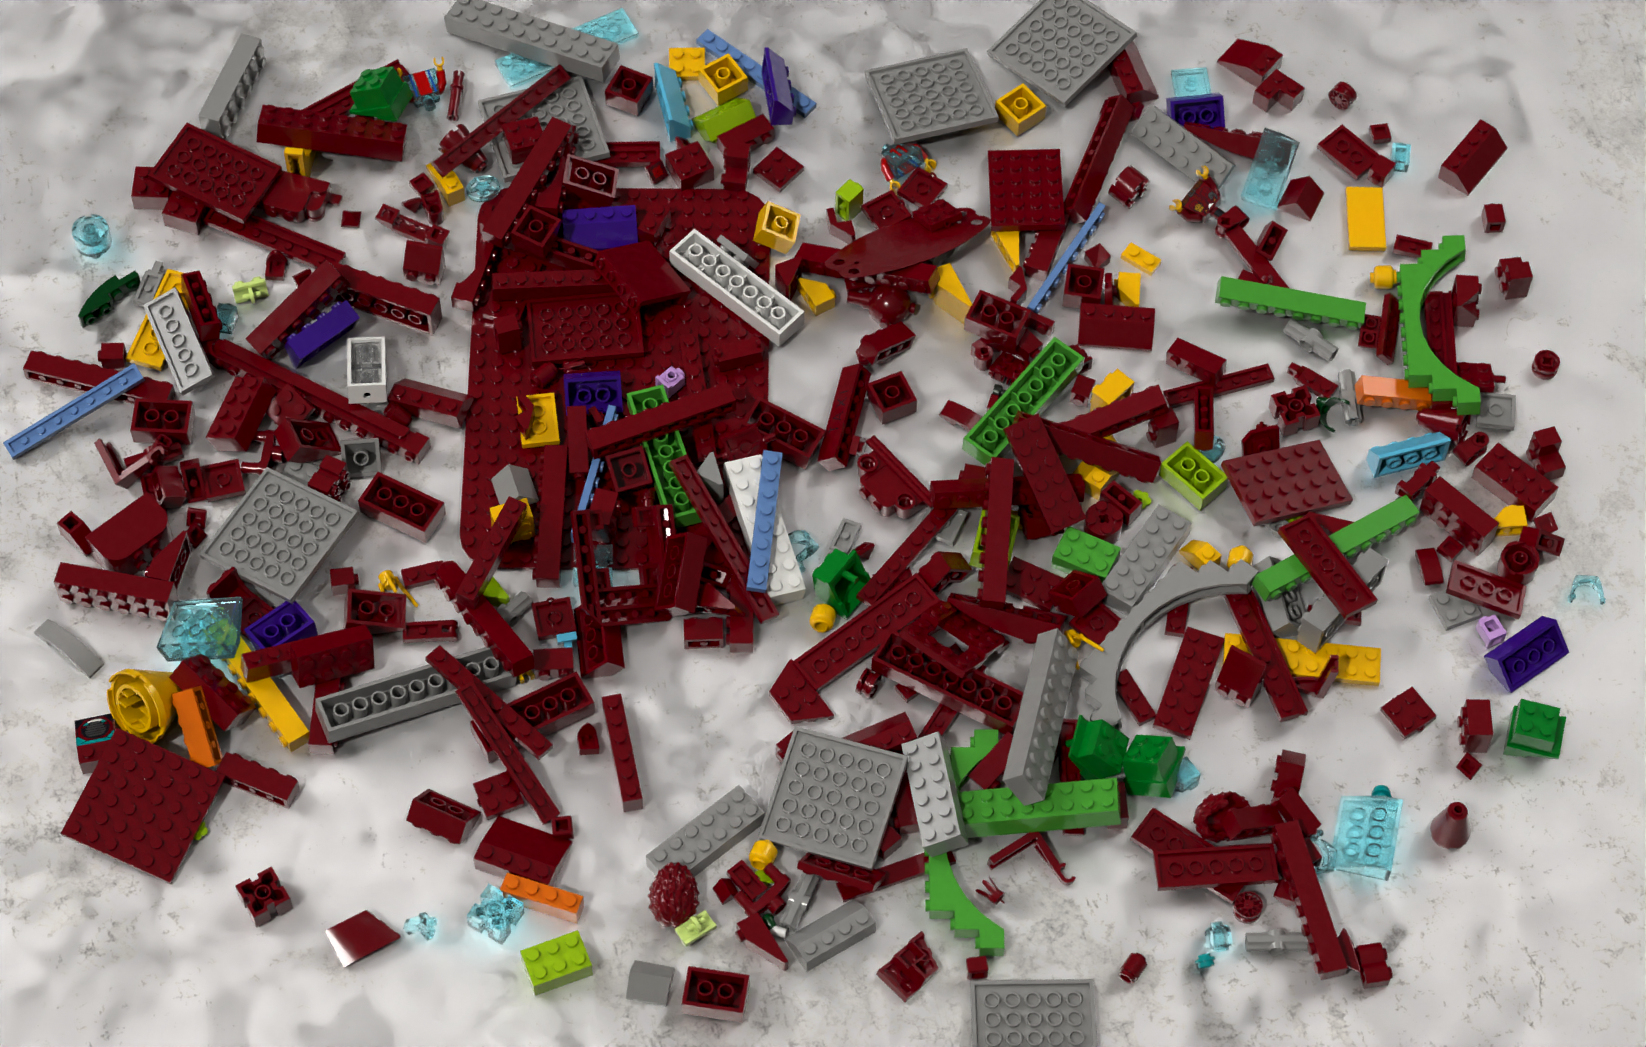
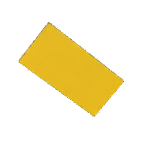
[1345,187,1386,251]

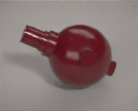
[847,285,916,329]

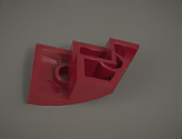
[326,910,401,967]
[876,931,939,1002]

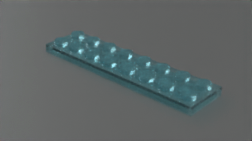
[495,8,638,90]

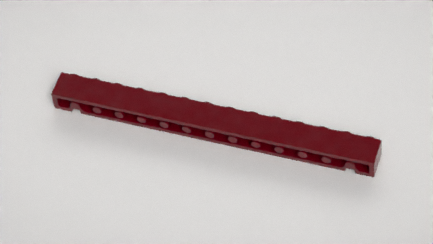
[199,338,431,464]

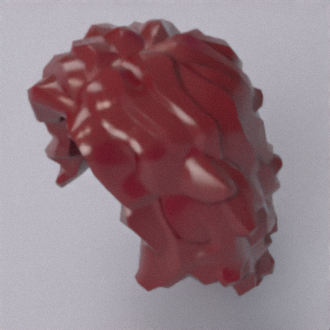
[1193,791,1250,843]
[647,862,700,928]

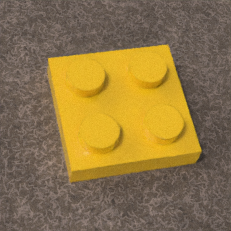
[669,48,705,81]

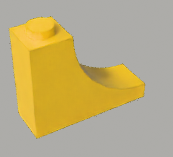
[284,147,316,177]

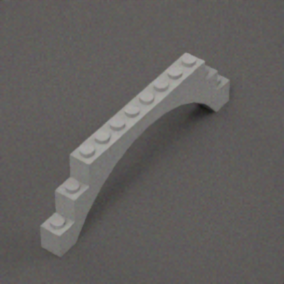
[1079,559,1259,731]

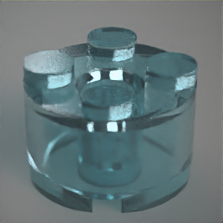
[72,214,112,259]

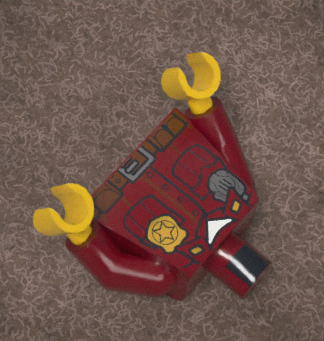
[1169,166,1225,223]

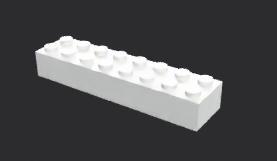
[669,229,805,347]
[723,454,806,605]

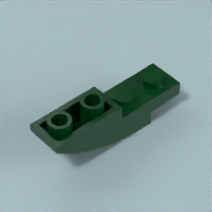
[78,271,141,328]

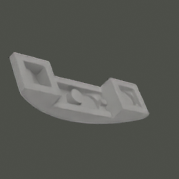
[34,619,104,678]

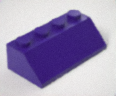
[761,47,796,125]
[562,205,638,251]
[284,300,360,369]
[1484,616,1569,693]

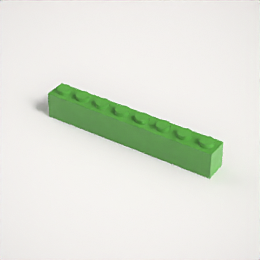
[1215,276,1366,330]

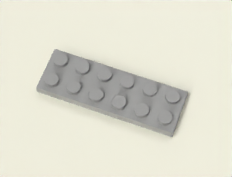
[1131,104,1236,190]
[143,287,215,395]

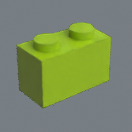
[835,179,864,221]

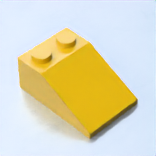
[928,263,972,324]

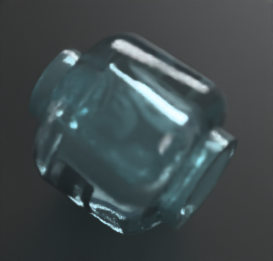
[1204,921,1233,952]

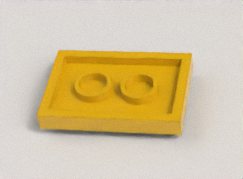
[516,392,560,448]

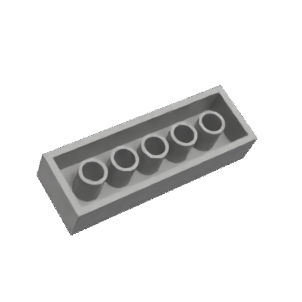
[198,33,266,140]
[1101,504,1192,616]
[1296,548,1389,654]
[901,732,969,857]
[646,785,765,877]

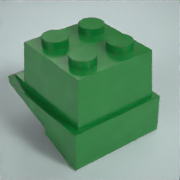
[349,66,413,121]
[812,548,871,620]
[1503,699,1566,759]
[1066,715,1129,780]
[1122,734,1186,798]

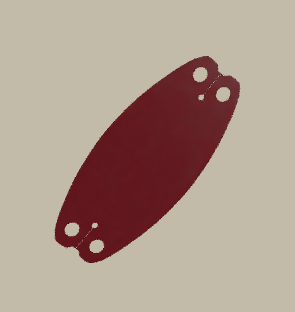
[825,208,991,278]

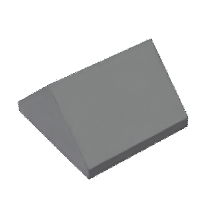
[340,438,382,478]
[697,452,723,504]
[491,464,539,505]
[626,960,675,1007]

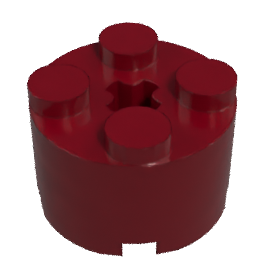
[1108,165,1150,209]
[1083,500,1123,544]
[1497,541,1540,585]

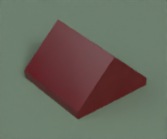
[1277,176,1324,222]
[775,256,803,301]

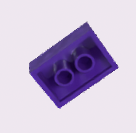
[1166,93,1225,134]
[564,370,623,416]
[244,601,318,650]

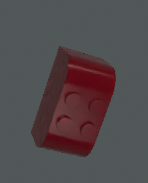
[85,492,173,575]

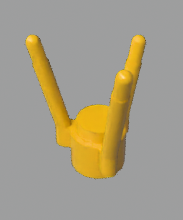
[378,570,418,607]
[1064,629,1104,670]

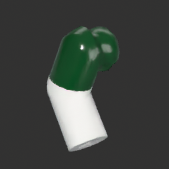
[762,913,787,938]

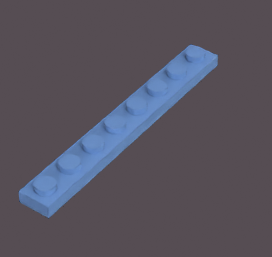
[696,29,816,118]
[1027,202,1106,314]
[3,363,145,460]
[571,405,619,543]
[746,450,782,593]

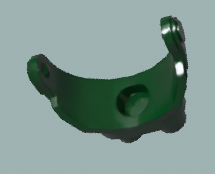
[1316,397,1350,432]

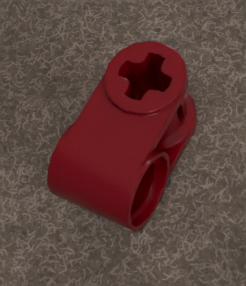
[419,190,444,225]
[1215,206,1250,238]
[1452,432,1489,466]

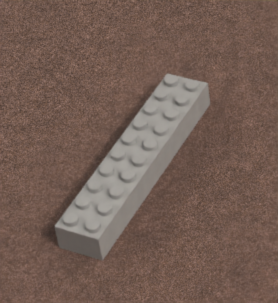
[444,0,620,83]
[1002,628,1079,806]
[315,647,517,743]

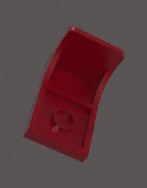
[206,567,274,641]

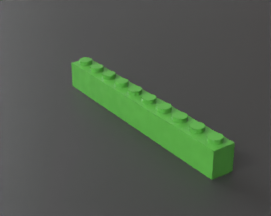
[1252,495,1420,602]

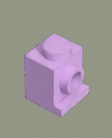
[655,366,685,398]
[1476,614,1507,649]

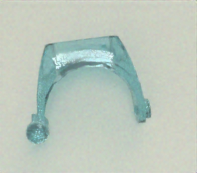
[788,530,819,573]
[1567,575,1605,605]
[1310,830,1337,875]

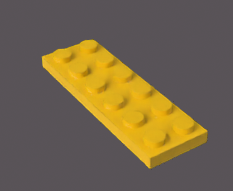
[126,269,190,371]

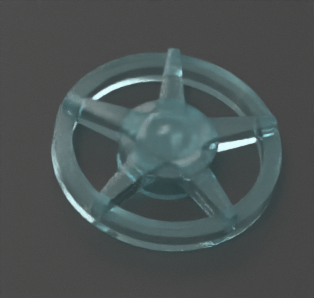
[466,175,500,202]

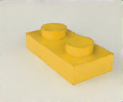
[1120,242,1162,276]

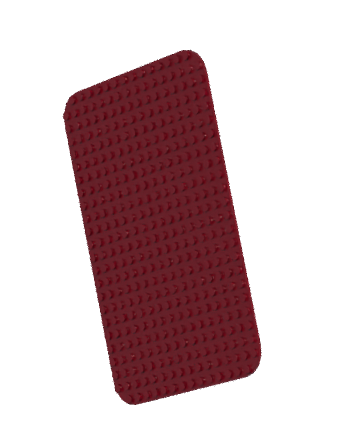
[460,187,770,570]

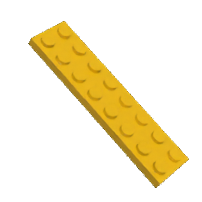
[1223,633,1381,686]

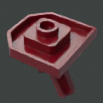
[1241,422,1280,456]

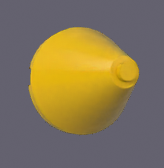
[107,669,182,743]

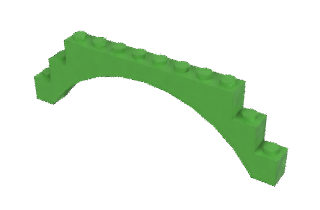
[1396,235,1481,415]
[924,729,1005,956]

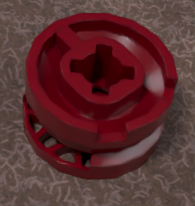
[1328,82,1357,110]
[1531,350,1560,380]
[855,668,882,699]
[1233,891,1263,924]

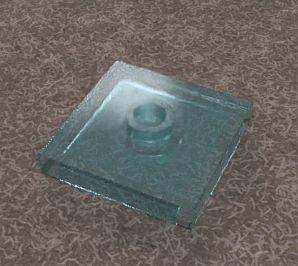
[1171,67,1211,97]

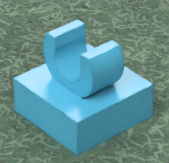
[556,631,577,648]

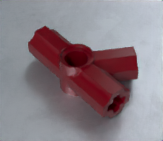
[124,434,184,471]

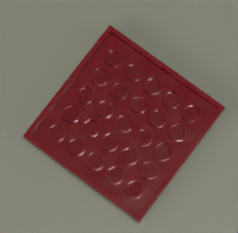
[60,728,226,884]

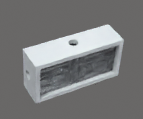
[347,336,387,404]

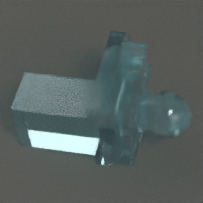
[403,912,438,940]

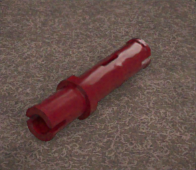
[447,70,465,121]

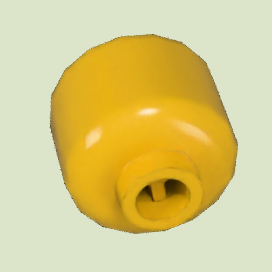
[1370,265,1397,290]
[1227,545,1254,568]
[809,604,837,633]
[748,840,778,870]

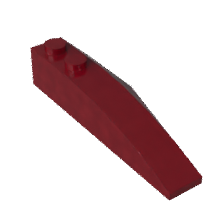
[1184,122,1293,167]
[947,593,1067,644]

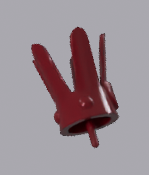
[558,357,586,374]
[975,876,1005,905]

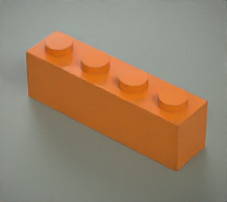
[1354,375,1431,411]
[172,685,223,768]
[500,873,584,924]

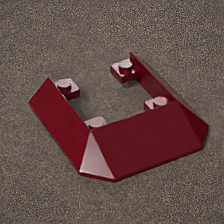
[570,504,676,627]

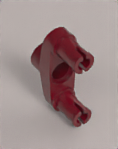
[241,430,285,476]
[734,863,791,917]

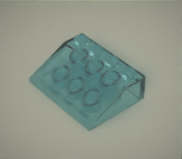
[156,597,243,662]
[1328,796,1403,881]

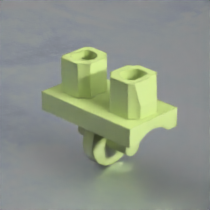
[232,276,269,304]
[675,910,717,947]

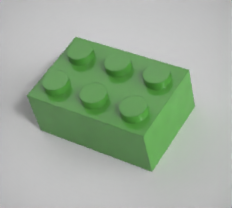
[1051,526,1121,583]

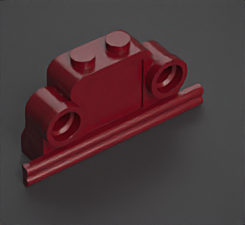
[256,170,343,223]
[857,435,933,519]

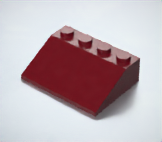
[473,816,573,887]

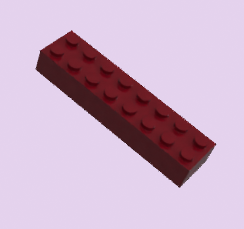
[256,105,407,162]
[871,629,1024,735]

